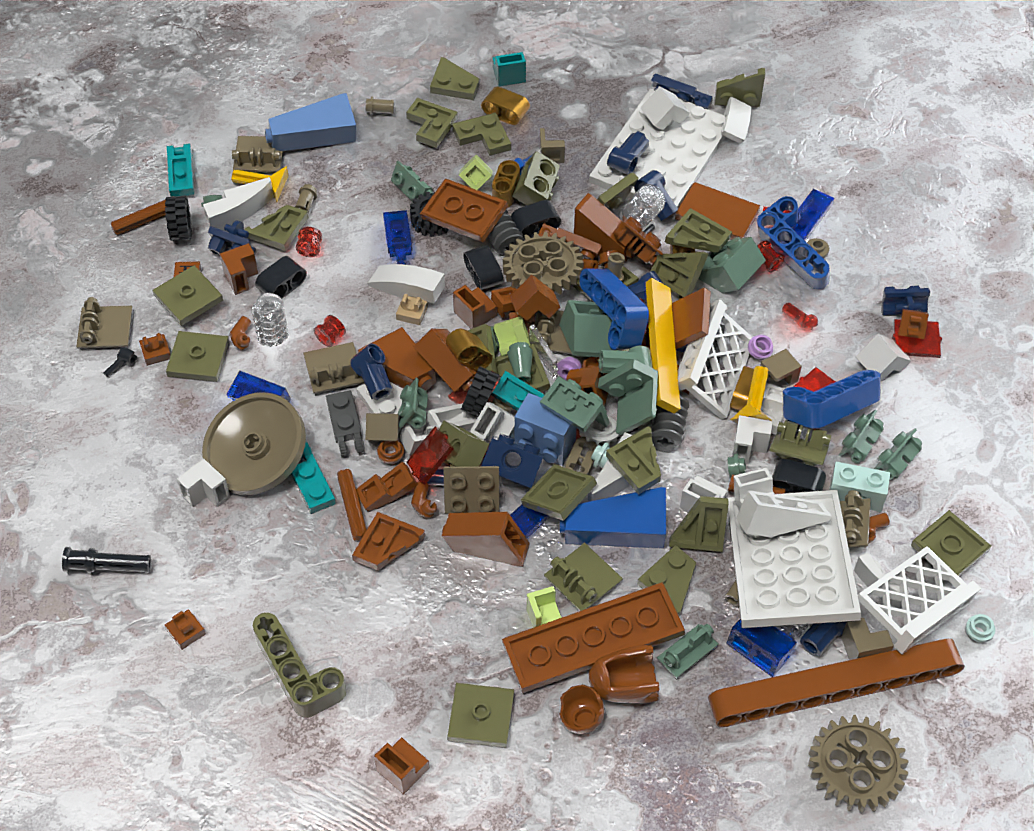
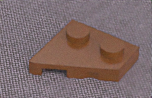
[352,512,426,571]

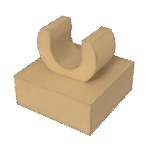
[396,294,428,325]

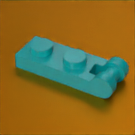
[167,143,194,197]
[291,442,336,514]

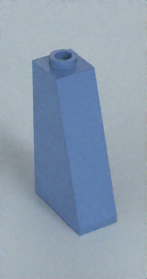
[265,93,356,151]

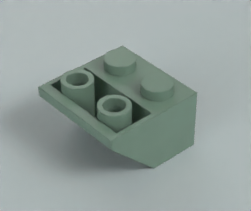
[698,237,766,293]
[559,300,622,357]

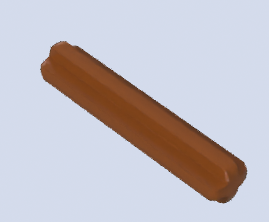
[111,196,174,235]
[337,469,366,541]

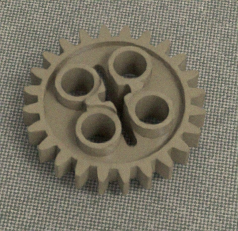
[503,232,583,295]
[808,715,909,813]

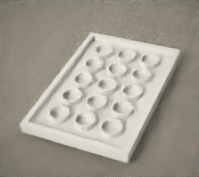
[589,88,726,216]
[728,490,861,628]

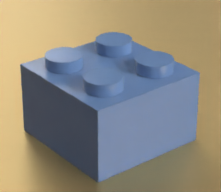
[514,393,577,466]

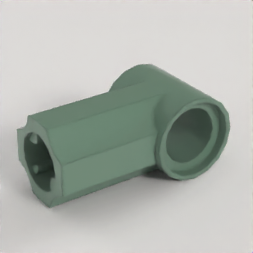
[599,346,653,373]

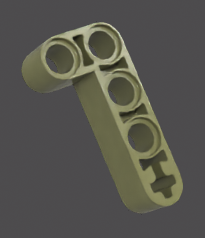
[252,613,346,718]

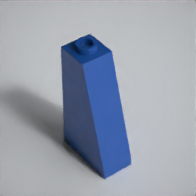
[560,487,666,549]

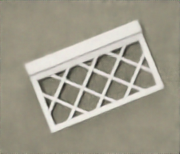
[677,300,752,420]
[858,547,982,654]

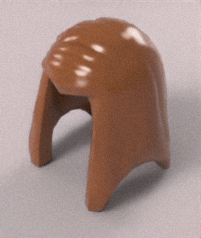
[589,645,660,704]

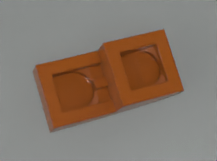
[356,462,418,511]

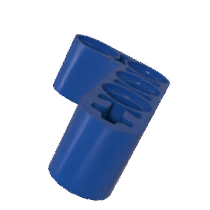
[757,196,830,290]
[580,269,649,350]
[783,370,881,428]

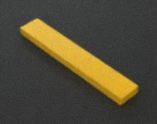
[646,278,681,414]

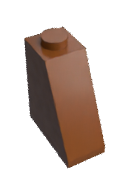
[574,193,638,265]
[358,327,436,390]
[413,328,477,392]
[442,512,530,566]

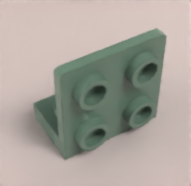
[598,359,658,435]
[540,376,610,432]

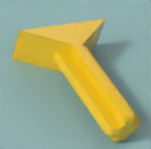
[231,166,289,203]
[730,366,772,424]

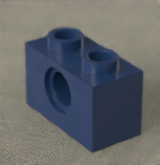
[481,433,544,488]

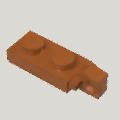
[538,224,604,261]

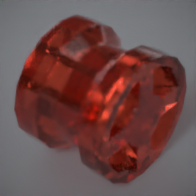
[296,226,323,257]
[313,315,346,347]

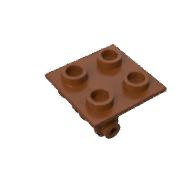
[613,215,663,265]

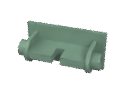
[391,161,434,202]
[398,378,428,429]
[839,410,884,463]
[874,428,922,480]
[657,624,719,679]

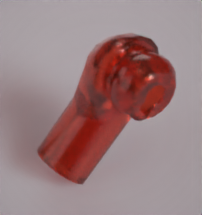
[782,303,818,331]

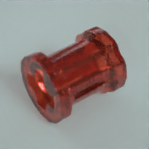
[757,240,785,273]

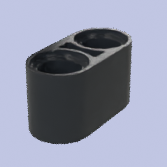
[511,200,562,239]
[463,245,504,290]
[255,256,307,302]
[772,459,826,494]

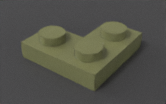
[406,98,458,148]
[452,113,511,156]

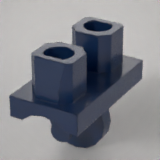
[207,220,256,256]
[881,285,930,315]

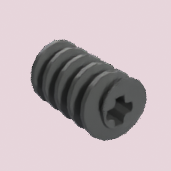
[488,210,524,255]
[651,396,689,452]

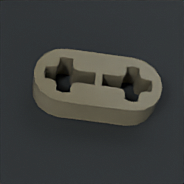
[565,437,598,475]

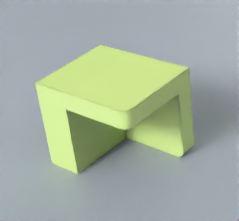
[459,155,493,190]
[494,316,530,356]
[527,586,562,628]

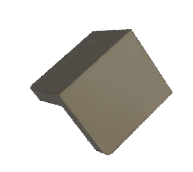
[539,128,565,164]
[760,349,802,386]
[365,413,400,441]

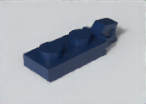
[651,73,713,109]

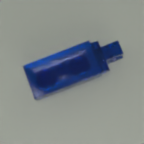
[383,210,412,265]

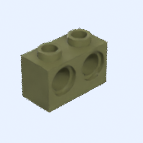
[512,151,560,205]
[430,420,489,467]

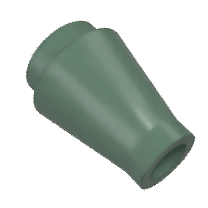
[507,342,533,382]

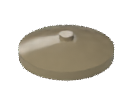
[202,392,306,495]

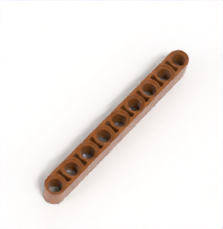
[708,638,965,727]

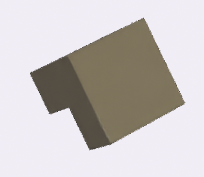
[841,617,894,660]

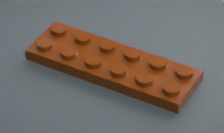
[502,582,685,693]

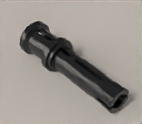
[62,547,151,573]

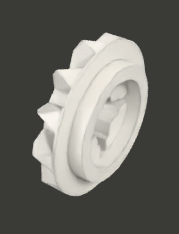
[579,415,619,445]

